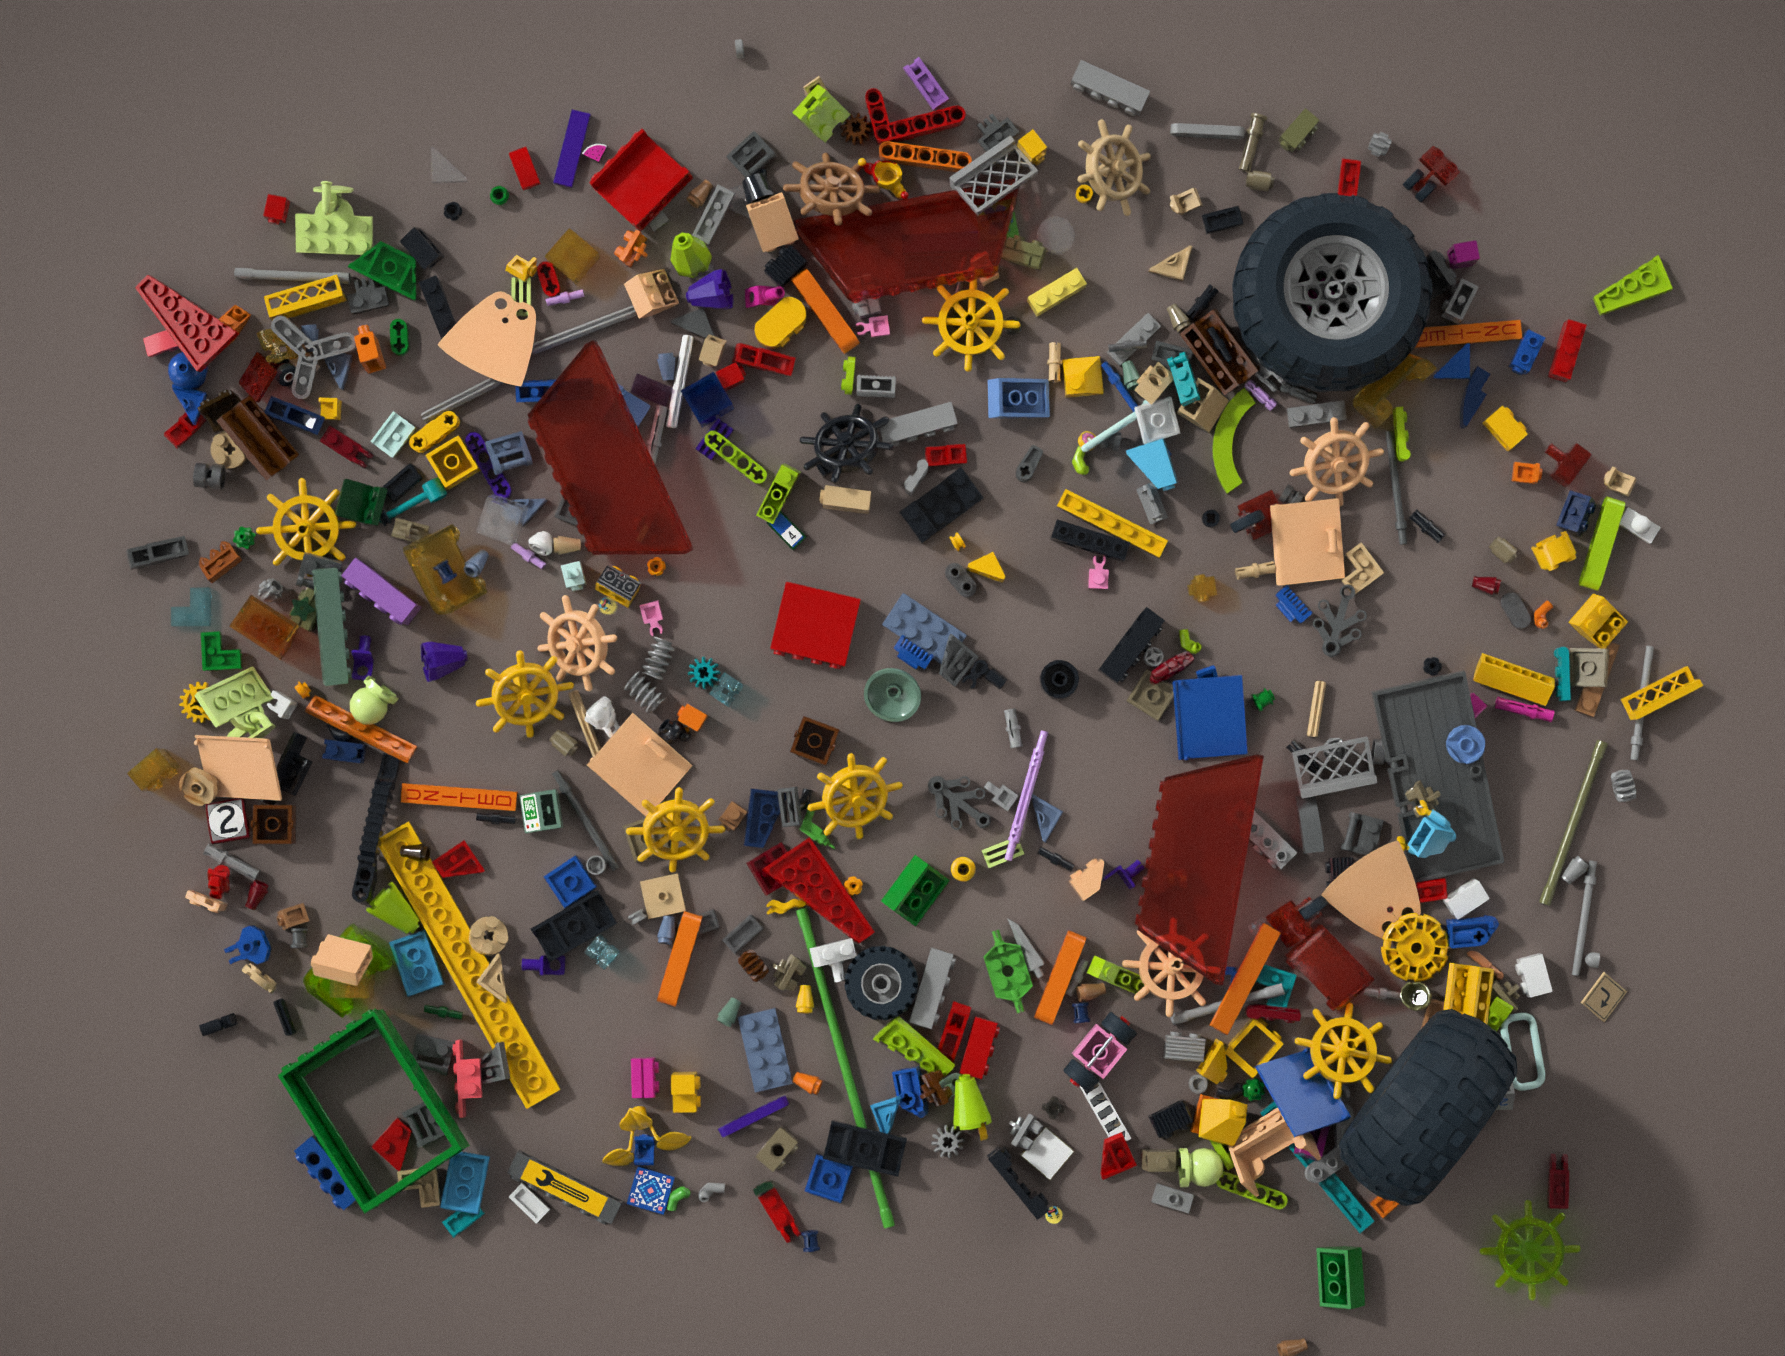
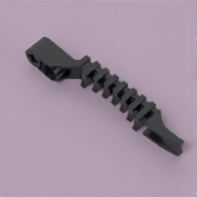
[352,753,400,905]

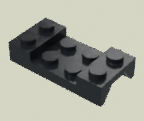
[899,467,984,544]
[531,890,618,962]
[823,1120,907,1177]
[987,1146,1050,1220]

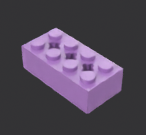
[341,558,422,625]

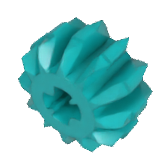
[688,657,721,689]

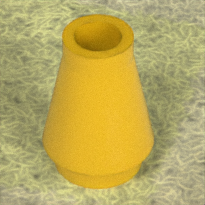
[795,985,814,1014]

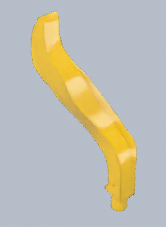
[766,899,806,915]

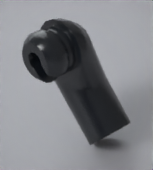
[326,724,354,742]
[1216,1083,1244,1100]

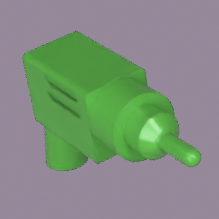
[799,810,835,849]

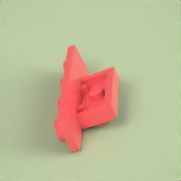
[453,1039,482,1118]

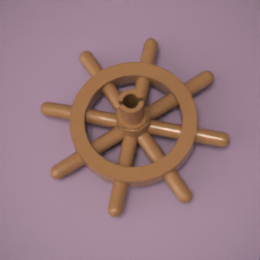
[783,153,880,225]

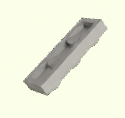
[692,184,736,245]
[1107,313,1161,366]
[1287,400,1347,428]

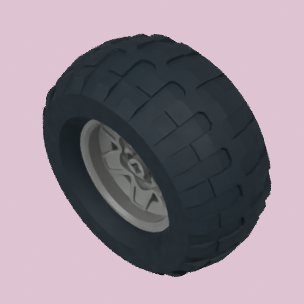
[1232,193,1432,392]
[1339,1009,1517,1206]

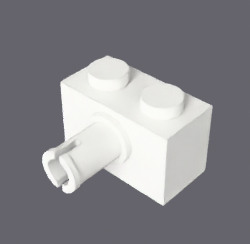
[810,938,856,982]

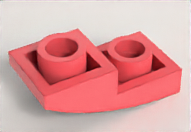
[143,330,179,357]

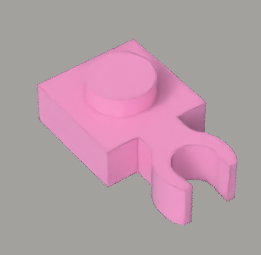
[856,315,890,338]
[1088,556,1109,589]
[640,600,663,636]

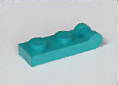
[1167,351,1201,407]
[1553,647,1571,701]

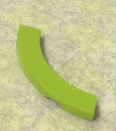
[1212,387,1256,494]

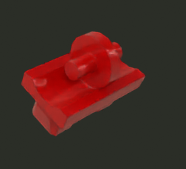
[207,865,230,900]

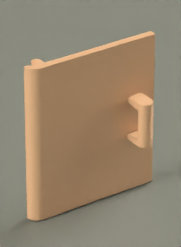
[1270,498,1345,585]
[587,713,693,817]
[194,735,282,801]

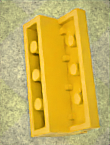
[1444,963,1494,1024]

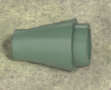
[1122,361,1141,390]
[717,997,741,1027]

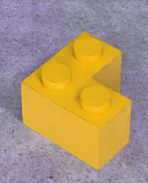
[671,1072,701,1113]

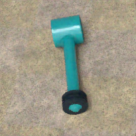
[379,477,448,526]

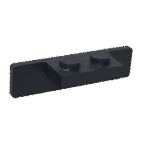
[260,732,313,805]

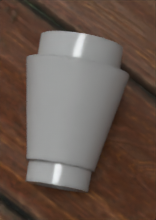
[1561,856,1589,884]

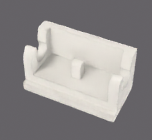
[267,690,298,719]
[1442,878,1490,920]

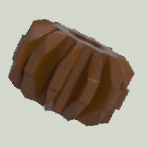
[840,113,872,146]
[738,949,769,982]

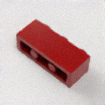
[1548,319,1587,383]
[959,1016,1000,1079]

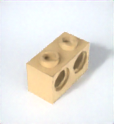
[1134,362,1173,405]

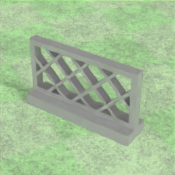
[949,136,1038,215]
[1292,736,1377,799]

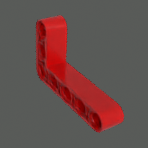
[865,88,966,145]

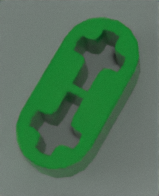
[390,319,409,356]

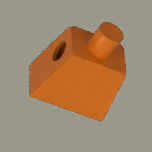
[354,325,386,374]

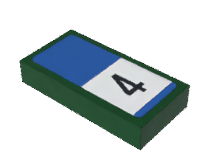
[766,511,807,550]

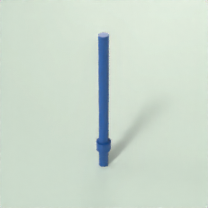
[1101,361,1172,456]

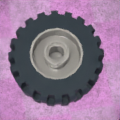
[844,946,918,1020]

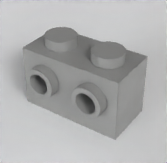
[1441,278,1479,324]

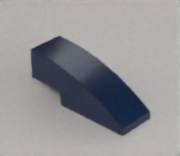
[1460,366,1491,429]
[264,396,325,435]

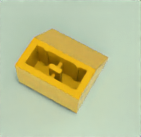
[1568,594,1628,649]

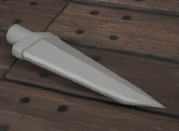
[1007,918,1045,978]

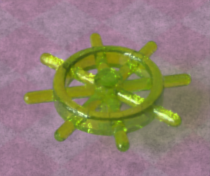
[1479,1200,1581,1301]

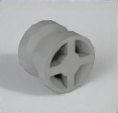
[1143,647,1164,667]

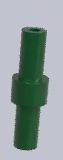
[423,1005,463,1020]

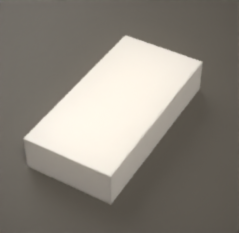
[509,1182,550,1224]

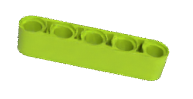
[1579,496,1625,591]

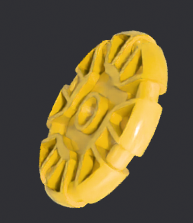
[1381,913,1450,982]

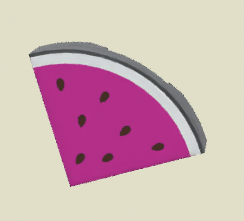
[582,143,608,163]

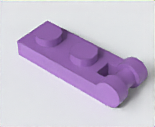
[903,57,949,111]

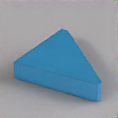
[870,1095,901,1133]

